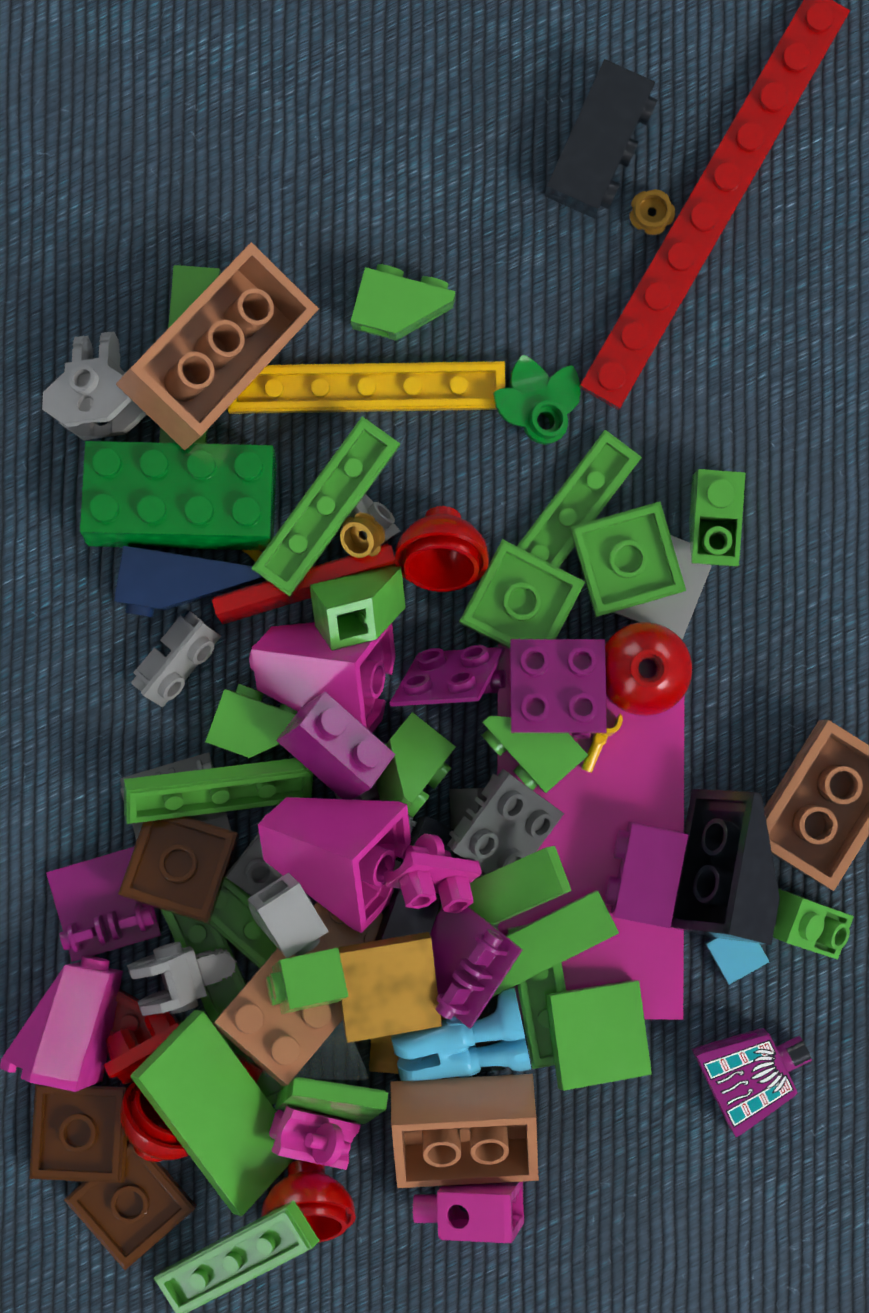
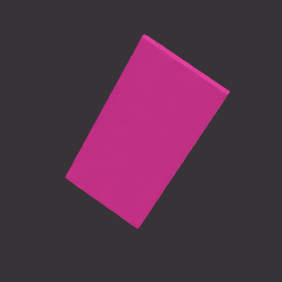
[497,644,684,1020]

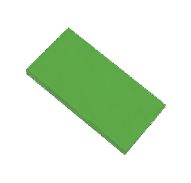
[130,1010,294,1216]

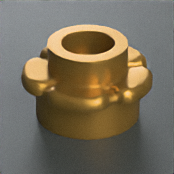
[629,189,675,235]
[340,512,385,558]

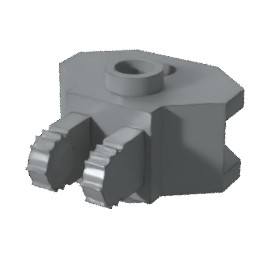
[42,332,147,440]
[127,942,237,1016]

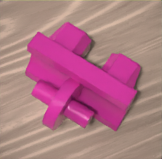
[383,834,482,914]
[269,1106,361,1170]

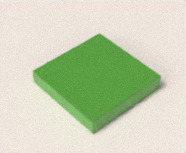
[570,501,686,617]
[459,539,585,649]
[545,980,652,1091]
[275,1077,388,1124]

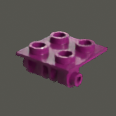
[510,639,607,739]
[390,645,507,706]
[46,846,161,962]
[430,906,523,1028]

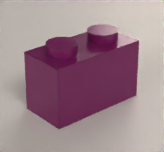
[276,692,395,800]
[605,822,688,928]

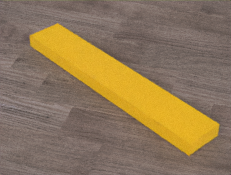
[228,361,505,414]

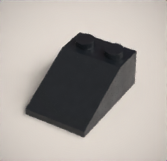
[670,789,780,945]

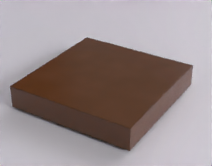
[118,817,239,924]
[29,1084,128,1183]
[64,1141,197,1270]

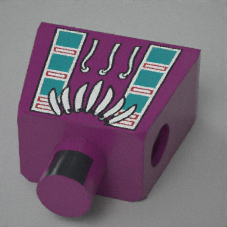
[691,1028,812,1137]

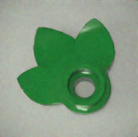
[493,355,581,445]

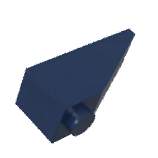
[114,546,264,617]

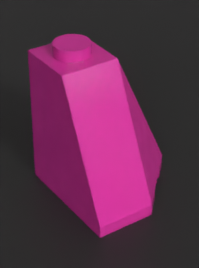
[249,622,396,733]
[258,797,411,933]
[0,956,123,1092]

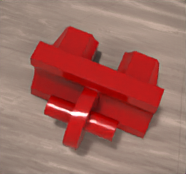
[104,1011,180,1085]

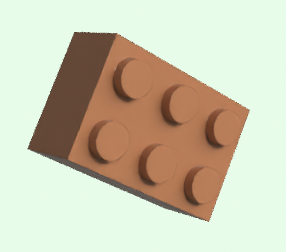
[764,720,869,891]
[391,1074,539,1188]

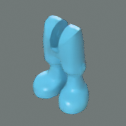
[391,988,531,1081]

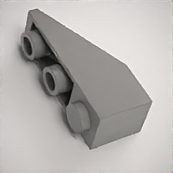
[247,872,329,958]

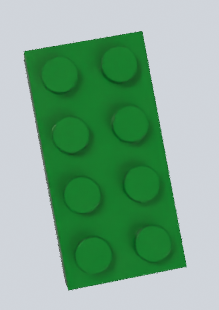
[80,441,277,550]

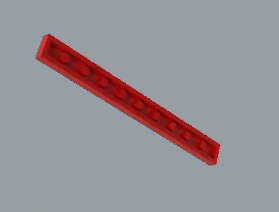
[579,0,851,411]

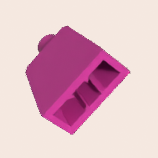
[413,1182,524,1243]

